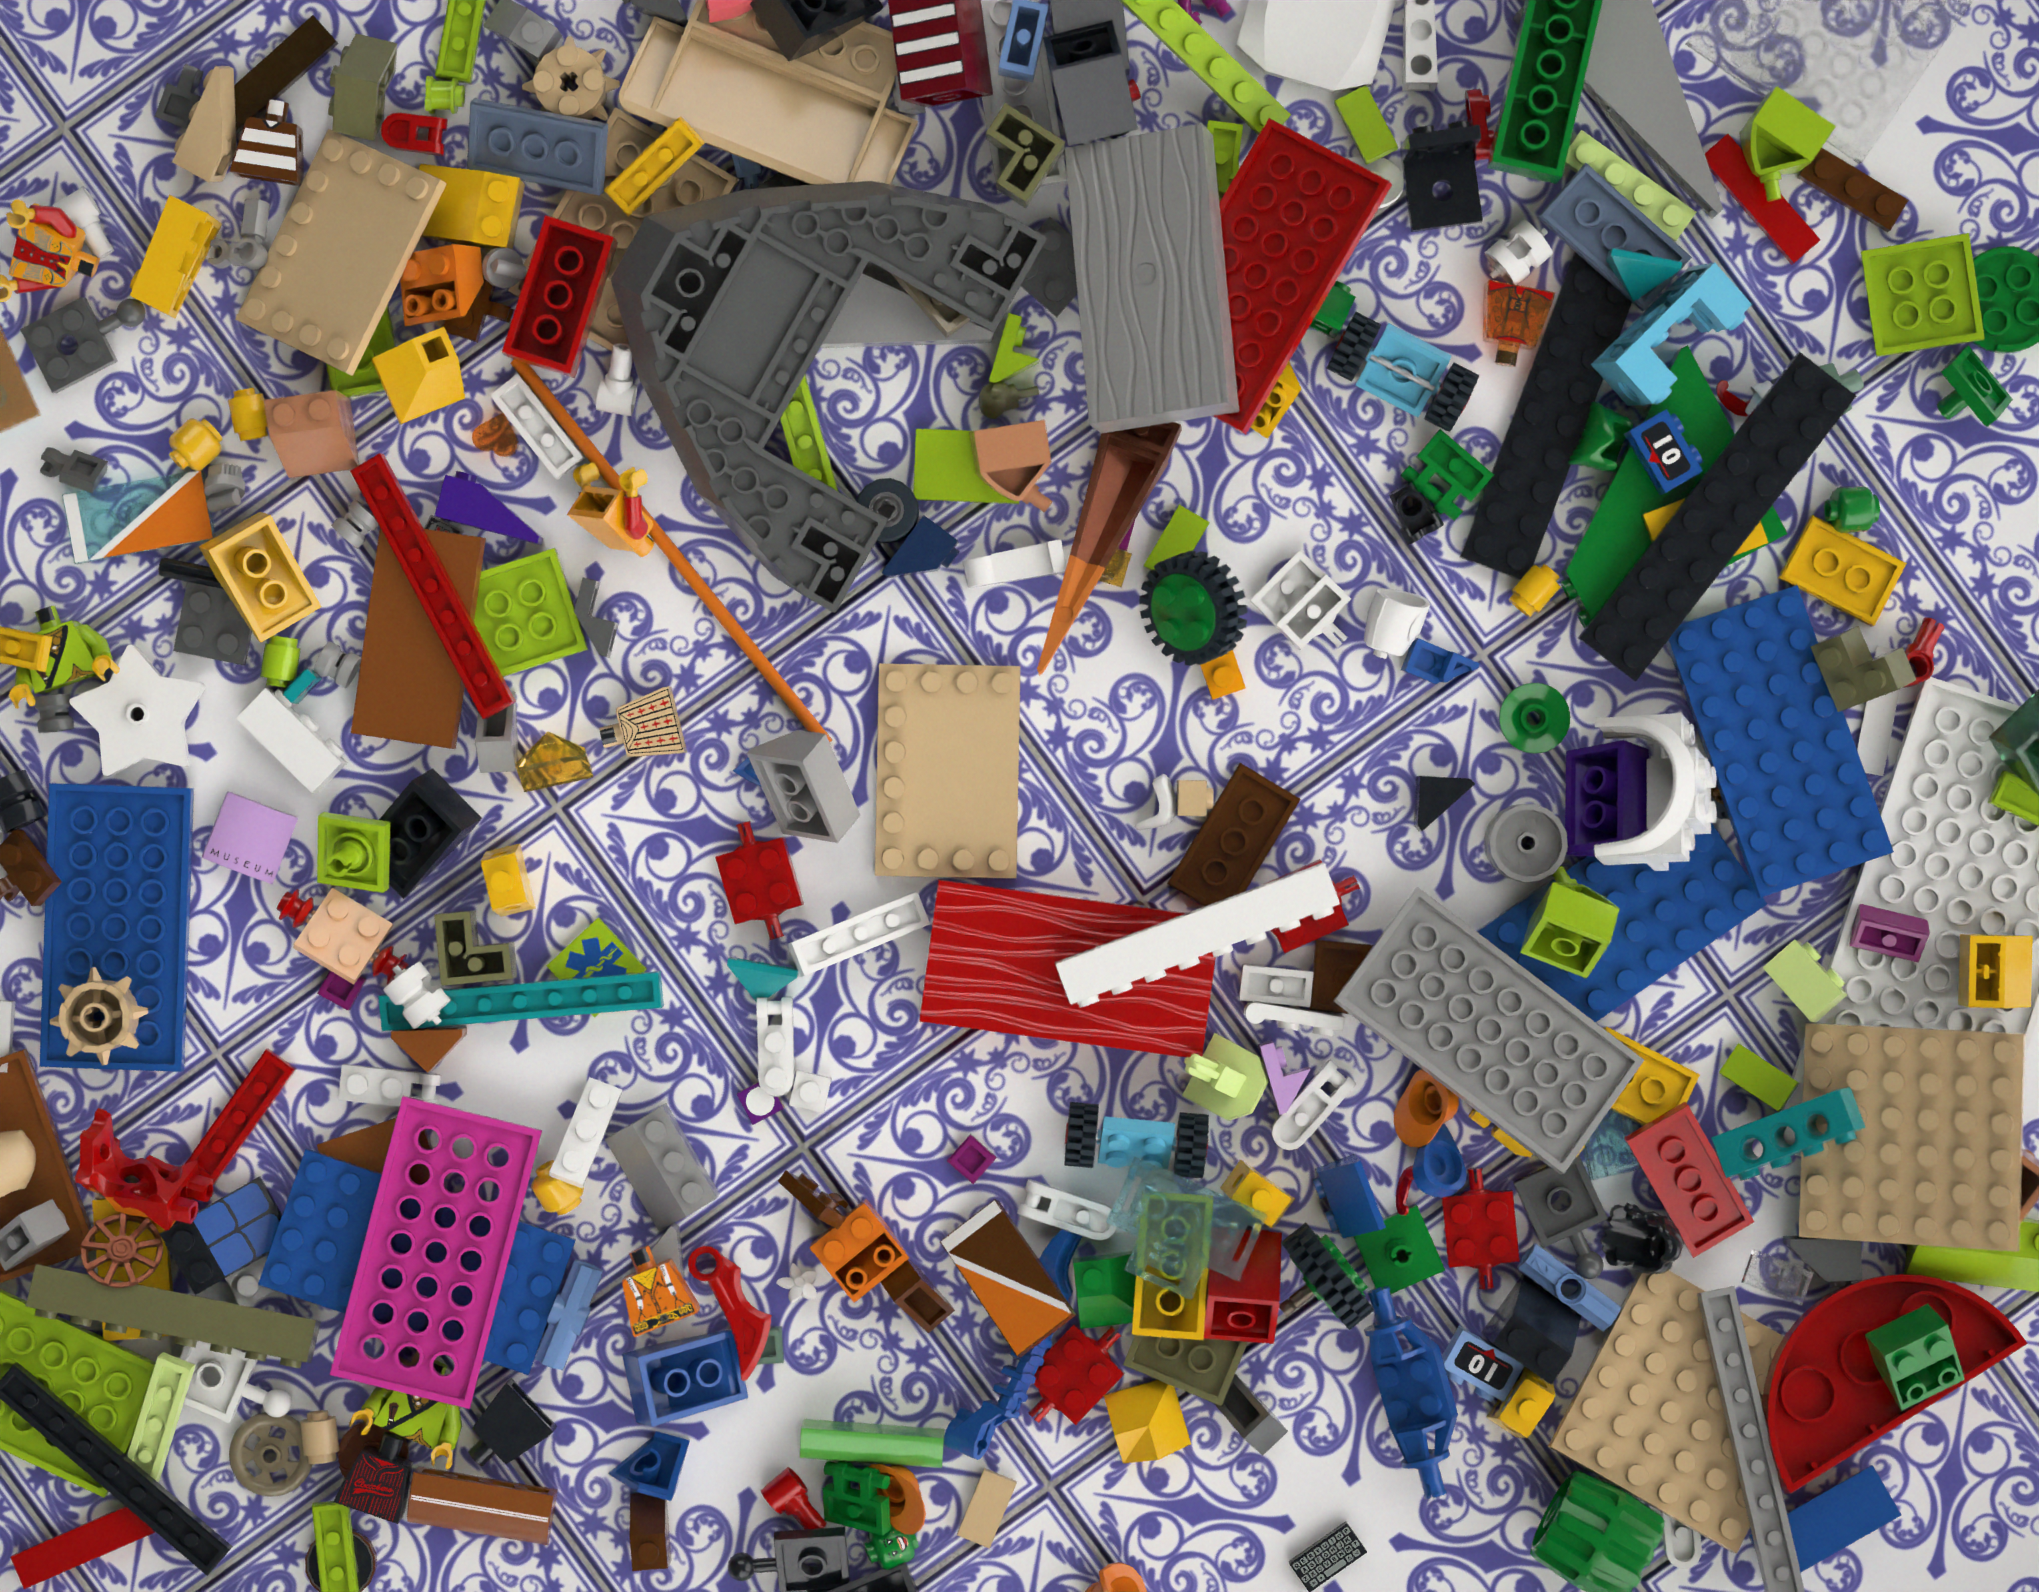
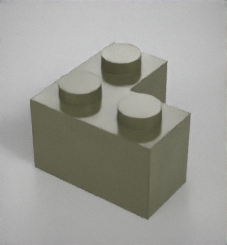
[328,33,397,141]
[986,103,1065,208]
[1811,626,1916,712]
[434,910,517,986]

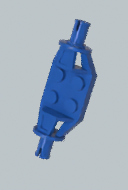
[1364,1286,1458,1499]

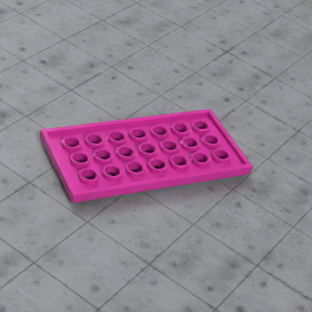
[330,1095,542,1409]

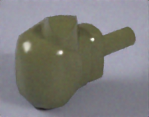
[979,382,1039,419]

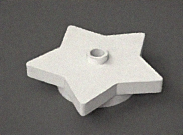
[69,644,205,776]

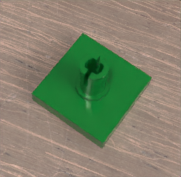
[1937,345,2013,427]
[1353,1204,1445,1294]

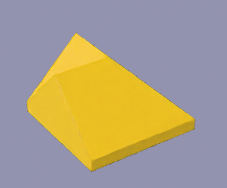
[1104,1379,1191,1464]

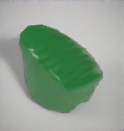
[1567,401,1633,472]

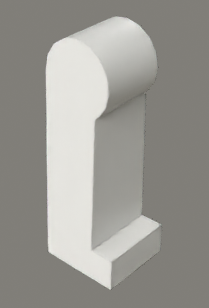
[1402,0,1438,91]
[963,539,1067,588]

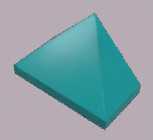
[1606,248,1683,302]
[727,957,799,1002]

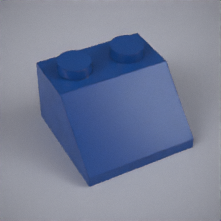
[1312,1154,1386,1239]

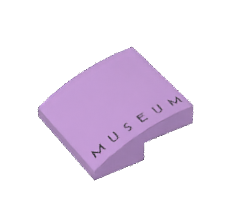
[202,791,298,884]

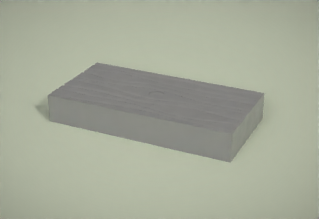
[1065,123,1239,433]

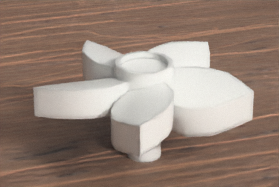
[776,1263,817,1303]

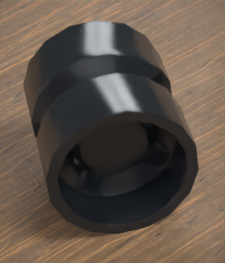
[0,770,46,834]

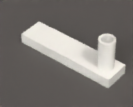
[788,892,930,977]

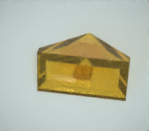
[516,732,594,792]

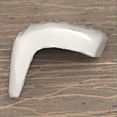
[1135,774,1177,830]

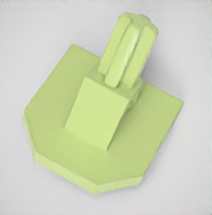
[1182,1033,1269,1121]

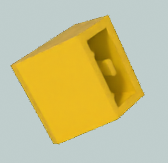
[1958,934,2033,1008]

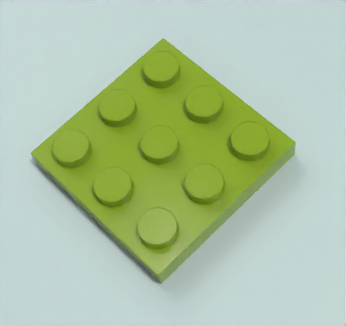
[1861,233,1985,357]
[474,548,589,677]

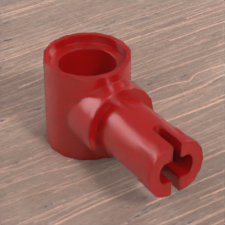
[1904,617,1945,688]
[760,1467,827,1529]

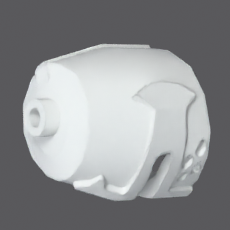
[1364,588,1430,659]

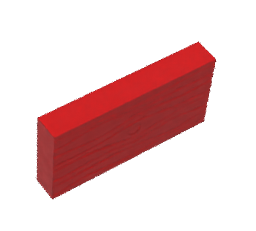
[919,879,1216,1058]

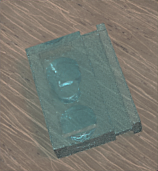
[1583,1108,1641,1180]

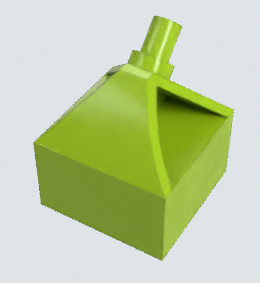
[1739,86,1836,201]
[1520,866,1620,979]

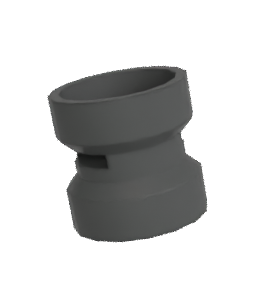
[35,694,74,733]

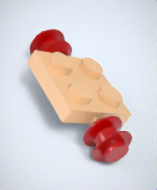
[276,887,409,985]

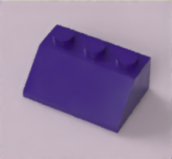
[1565,740,1649,856]

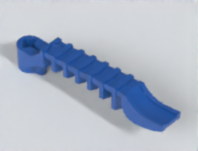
[944,1229,1082,1460]

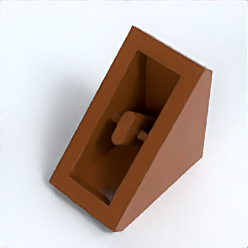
[391,1027,467,1073]

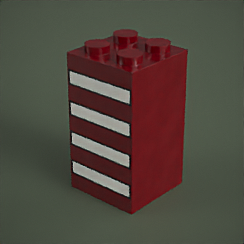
[888,0,993,108]

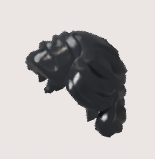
[1600,1202,1683,1274]

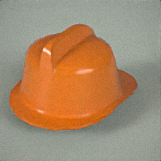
[1394,1069,1459,1148]
[859,1464,926,1535]

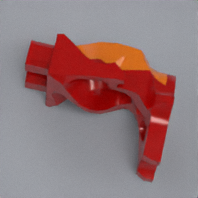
[75,1108,214,1230]

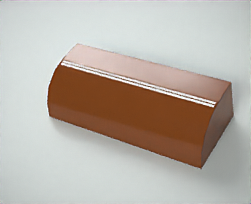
[407,1466,558,1545]

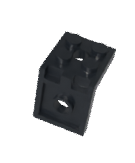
[1400,121,1483,232]

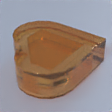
[472,413,519,458]

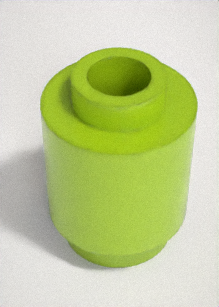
[260,635,301,688]

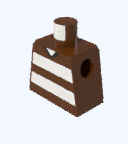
[230,100,304,187]

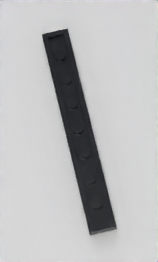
[0,1362,233,1576]

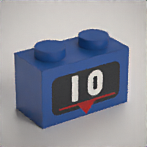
[1624,409,1703,495]

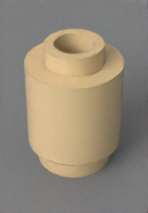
[300,1410,339,1464]

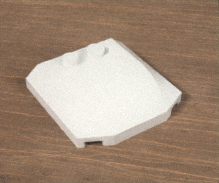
[1236,0,1396,93]

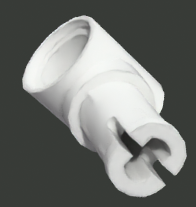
[52,186,114,260]
[596,343,637,416]

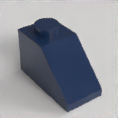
[882,515,960,578]

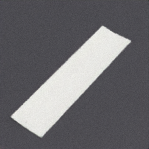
[1857,646,1900,776]

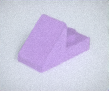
[1258,1040,1310,1115]

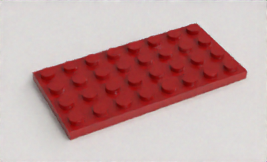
[1213,118,1392,435]

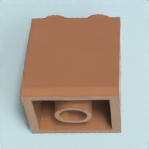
[264,390,359,478]

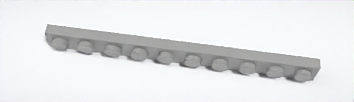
[1697,1286,1805,1592]

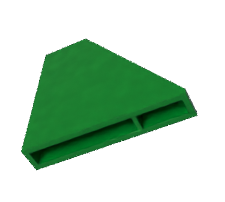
[1560,345,1788,629]

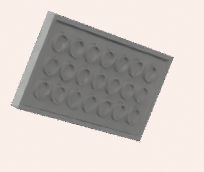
[1333,887,1644,1175]

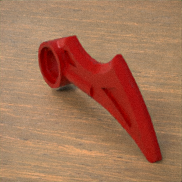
[688,1246,772,1381]

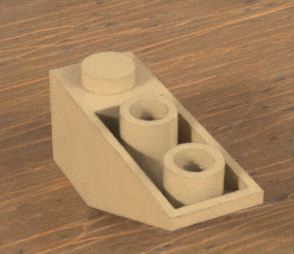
[172,66,237,182]

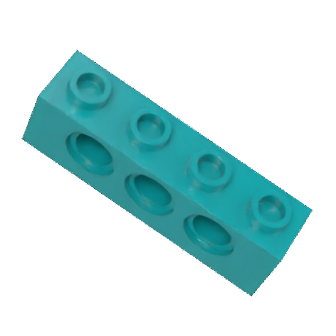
[1711,1087,1866,1181]

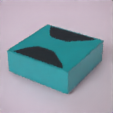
[283,669,323,704]

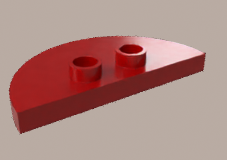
[1762,1274,2028,1494]

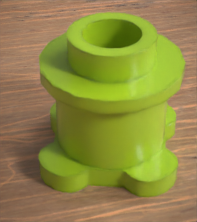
[425,76,465,114]

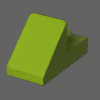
[989,313,1040,384]

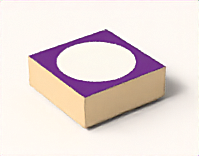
[737,1082,785,1125]

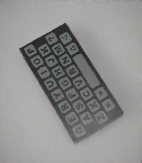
[1288,1521,1367,1592]

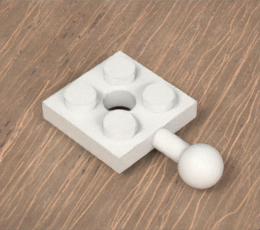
[180,1341,291,1423]

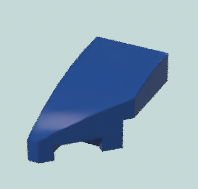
[1401,638,1480,684]

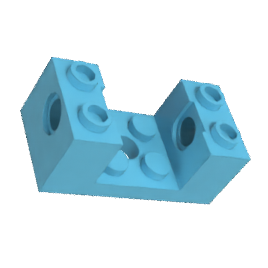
[1591,262,1752,406]

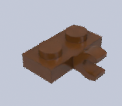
[443,275,514,343]
[0,830,62,906]
[778,1170,848,1230]

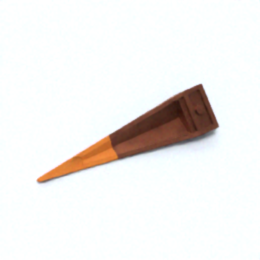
[1037,422,1182,676]

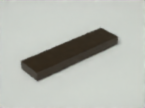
[234,15,339,135]

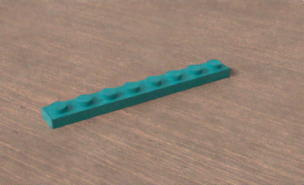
[378,971,664,1031]

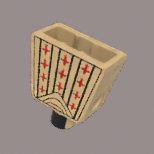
[599,686,687,757]

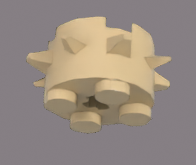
[522,36,620,121]
[50,967,148,1065]

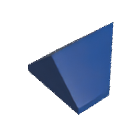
[608,1431,690,1501]

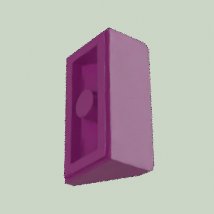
[1849,904,1930,963]

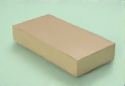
[957,1468,1017,1549]

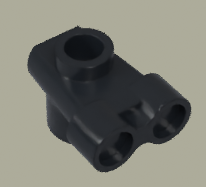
[1389,482,1444,545]

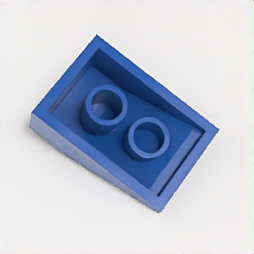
[622,1329,748,1427]

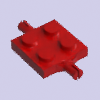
[715,821,804,940]
[1260,859,1360,954]
[1442,1168,1520,1289]
[1028,1324,1125,1425]

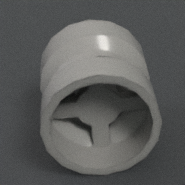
[331,499,379,549]
[314,641,361,688]

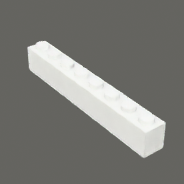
[1055,863,1340,1008]

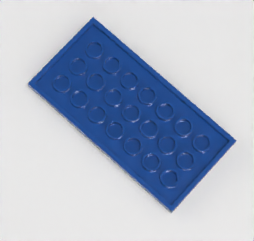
[1666,585,1894,899]
[39,783,194,1072]
[1476,823,1767,1023]
[258,1149,576,1375]

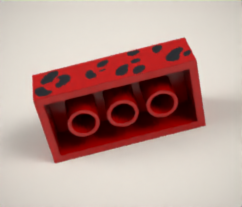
[502,215,618,378]

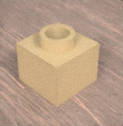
[1176,780,1213,816]

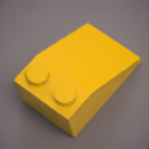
[419,164,525,250]
[199,512,321,643]

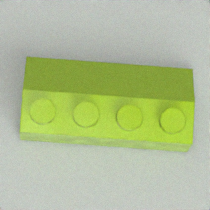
[1904,1219,2039,1292]

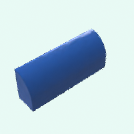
[1748,1465,1901,1572]

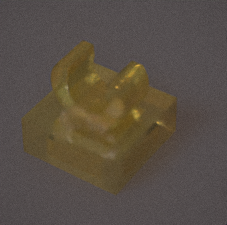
[1099,549,1132,588]

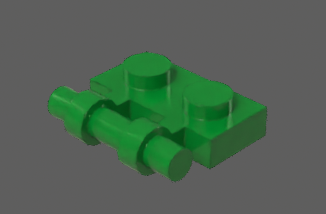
[1400,429,1494,521]
[822,1461,891,1536]

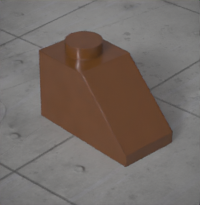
[880,1259,955,1333]
[630,1492,672,1571]

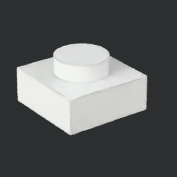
[789,1070,832,1113]

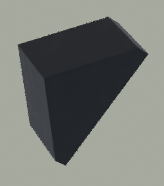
[1414,776,1475,831]

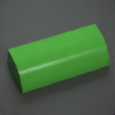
[800,1419,945,1468]

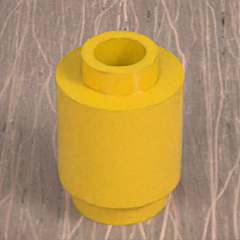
[228,388,268,441]
[1508,564,1561,618]

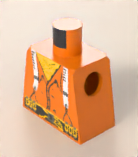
[622,1245,700,1337]

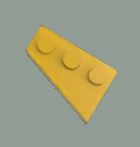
[130,195,222,319]

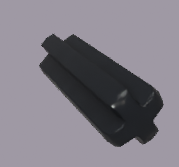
[158,557,223,589]

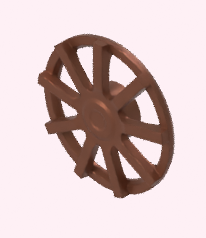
[81,1212,163,1288]

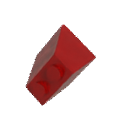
[1204,1227,1282,1344]

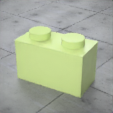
[1762,939,1848,1023]

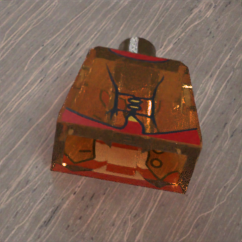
[1483,280,1555,367]

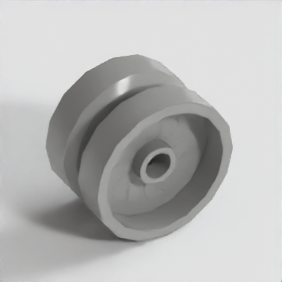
[1484,804,1568,882]

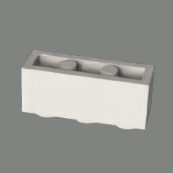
[236,688,347,793]

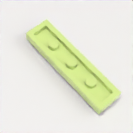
[1565,130,1697,242]
[127,1352,195,1483]

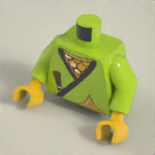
[9,606,120,709]
[349,1360,462,1469]

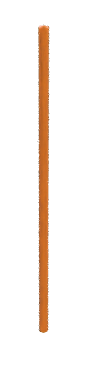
[510,359,832,742]

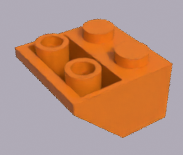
[400,244,484,326]
[809,1199,910,1303]

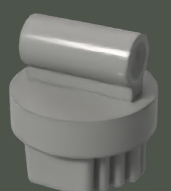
[482,247,526,288]
[204,463,245,512]

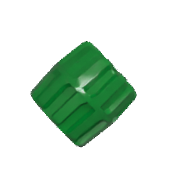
[1530,1471,1665,1592]

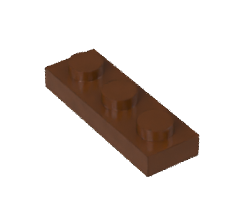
[1797,148,1909,232]

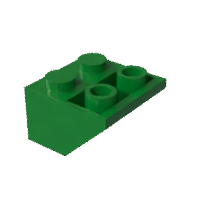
[1865,1304,1965,1410]

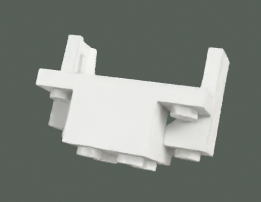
[1594,713,1717,871]

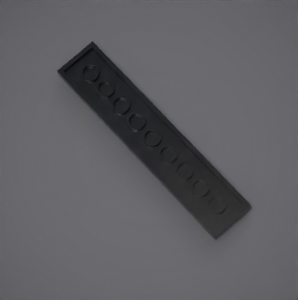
[1459,251,1632,580]
[1578,352,1856,682]

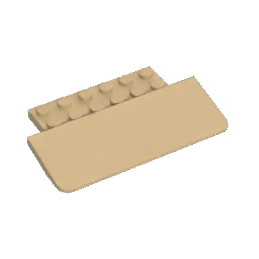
[619,0,918,185]

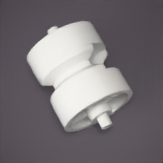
[1485,219,1553,286]
[383,961,451,1029]

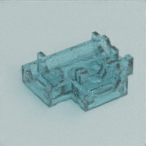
[1106,1156,1268,1300]

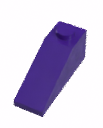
[434,471,543,545]

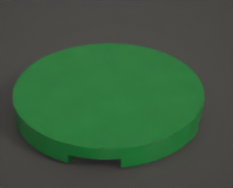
[1972,246,2039,354]

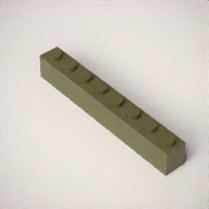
[26,1264,321,1369]

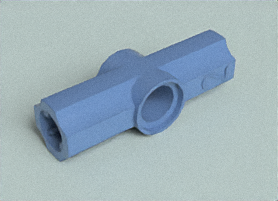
[1517,1243,1622,1332]
[535,1259,604,1371]

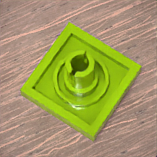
[317,812,390,893]

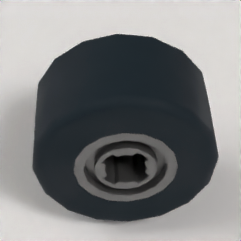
[856,478,919,543]

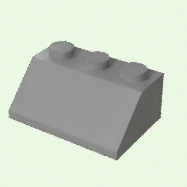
[747,730,860,843]
[605,1103,720,1230]

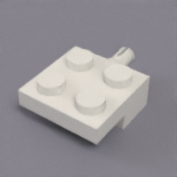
[1249,550,1351,650]

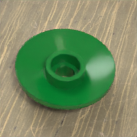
[1499,683,1570,754]

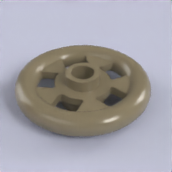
[229,1412,313,1497]

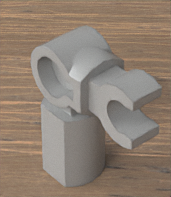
[208,199,270,270]

